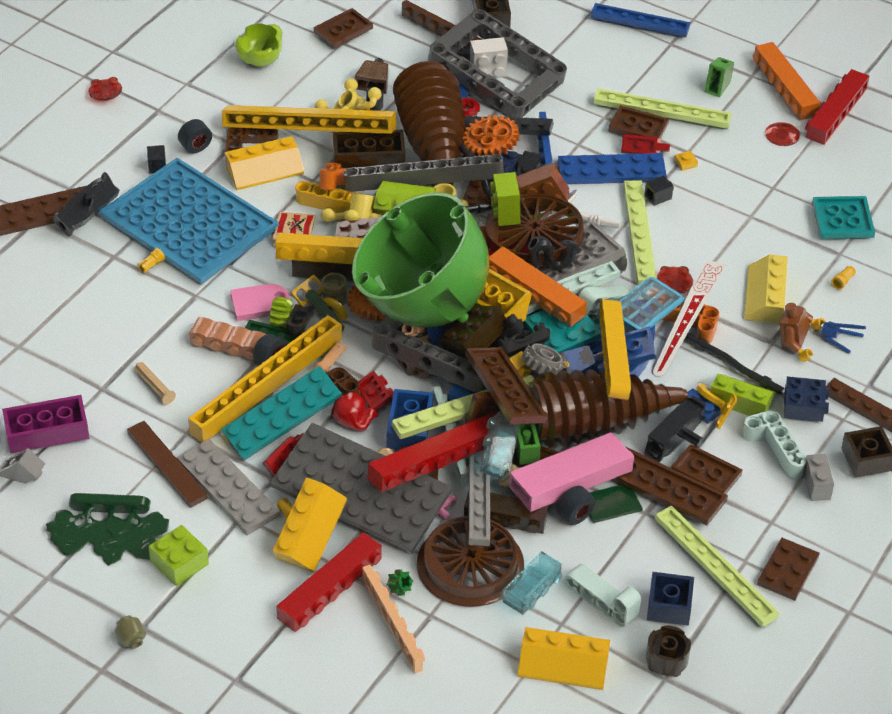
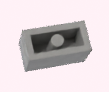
[804,454,834,501]

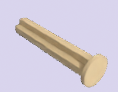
[134,362,176,404]

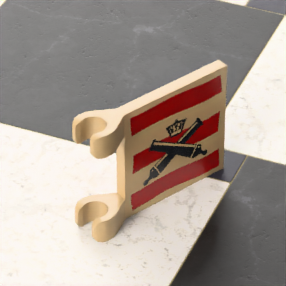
[272,212,315,247]

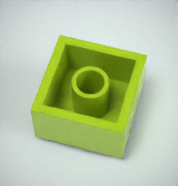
[490,172,521,226]
[149,525,209,586]

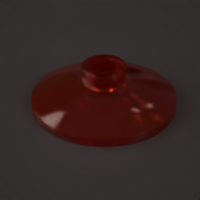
[765,122,800,146]

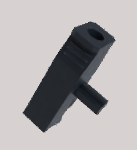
[53,172,120,236]
[644,395,706,462]

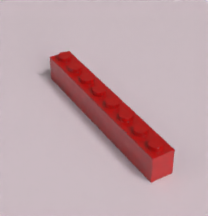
[367,411,512,492]

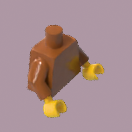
[779,303,825,362]

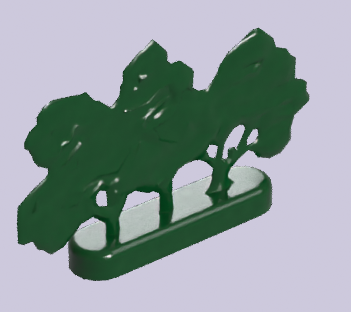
[46,493,169,566]

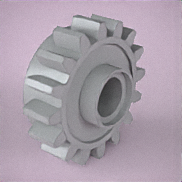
[522,344,564,375]

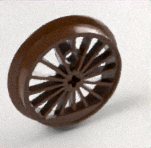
[417,516,524,607]

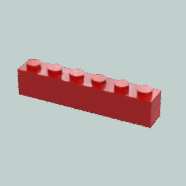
[805,69,870,145]
[276,532,382,632]

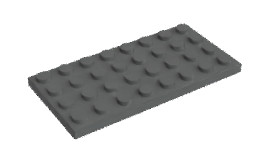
[270,422,452,553]

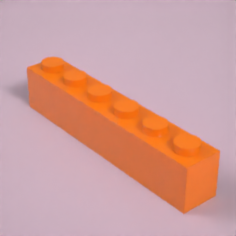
[753,42,821,120]
[489,247,586,327]

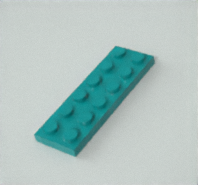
[221,366,342,461]

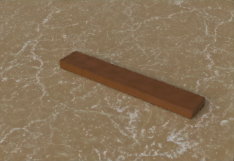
[127,421,208,508]

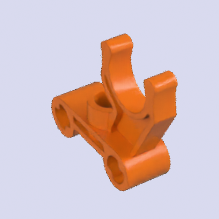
[319,163,348,190]

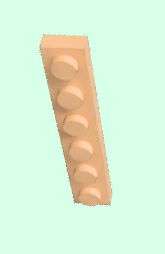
[363,565,425,673]

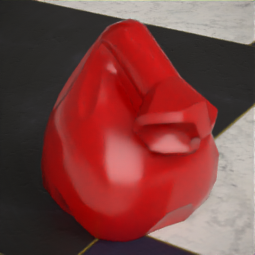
[331,392,379,431]

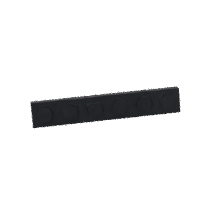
[463,116,554,136]

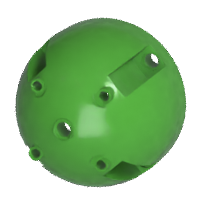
[352,192,489,328]

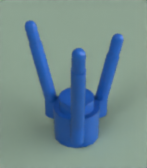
[821,321,866,353]

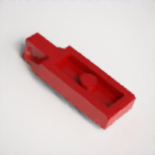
[621,134,670,154]
[262,433,304,478]

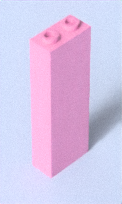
[509,432,634,512]

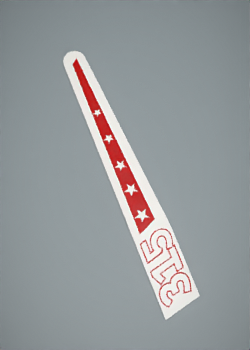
[653,260,727,377]

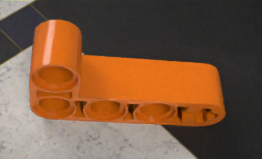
[649,293,719,343]

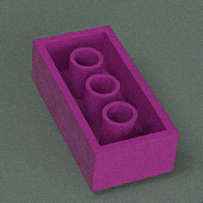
[2,395,90,453]

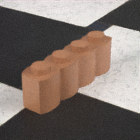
[189,317,265,361]

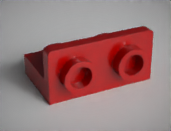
[358,370,394,411]

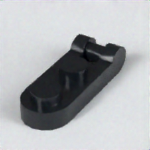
[287,304,314,335]

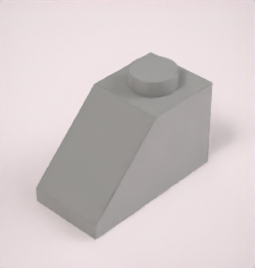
[0,448,45,484]

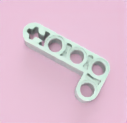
[578,285,631,322]
[742,411,806,479]
[564,564,641,627]

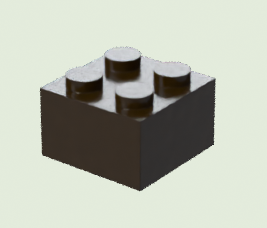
[841,426,892,478]

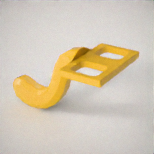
[290,274,348,321]
[696,383,737,430]

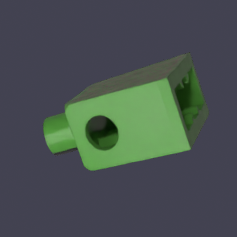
[704,57,734,97]

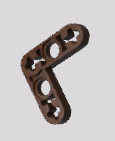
[225,127,278,152]

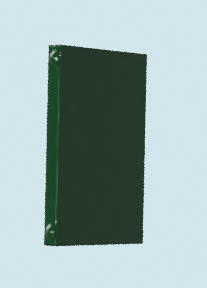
[589,485,643,523]

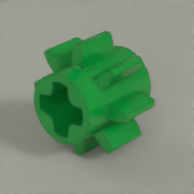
[386,569,413,596]

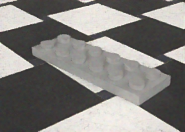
[176,439,280,535]

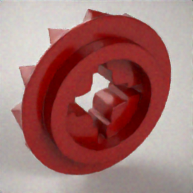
[461,98,480,116]

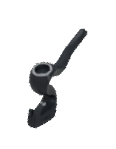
[528,236,578,270]

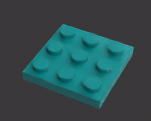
[812,196,875,239]
[523,309,601,353]

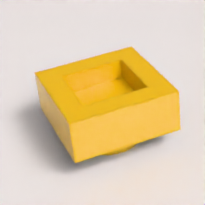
[674,151,698,171]

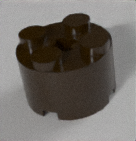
[646,625,691,677]

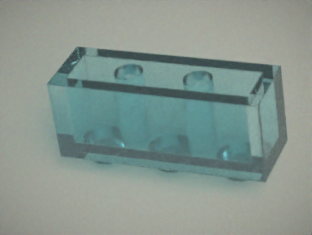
[479,412,519,479]
[503,551,562,615]

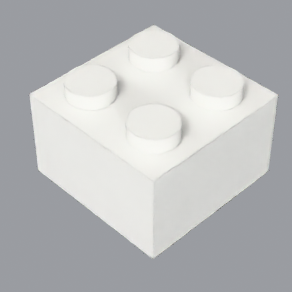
[470,37,508,78]

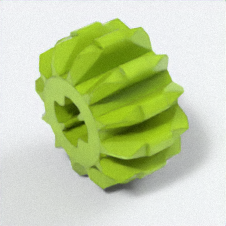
[269,297,293,328]

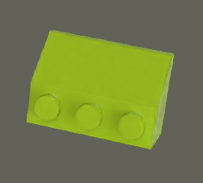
[373,181,436,215]
[710,374,777,416]

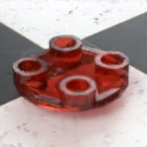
[88,77,122,101]
[657,266,693,294]

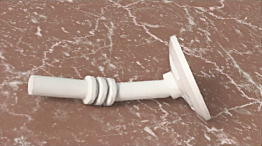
[551,189,621,229]

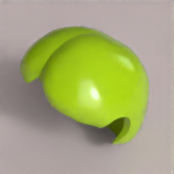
[235,23,283,67]

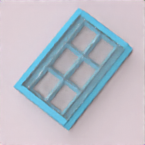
[619,276,685,331]

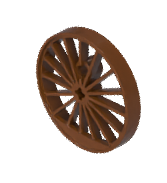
[485,194,584,265]

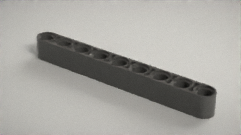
[343,155,504,192]

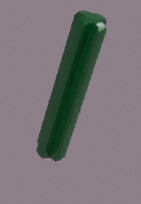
[305,289,345,332]

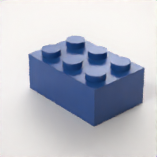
[386,389,433,450]

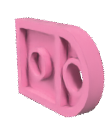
[230,284,289,321]

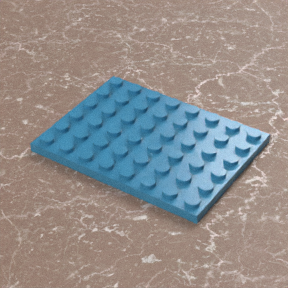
[99,158,279,284]

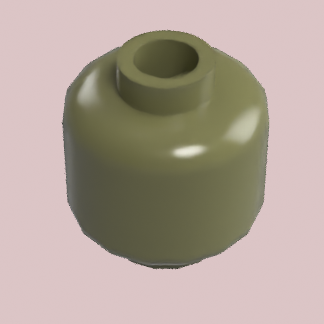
[114,615,147,649]

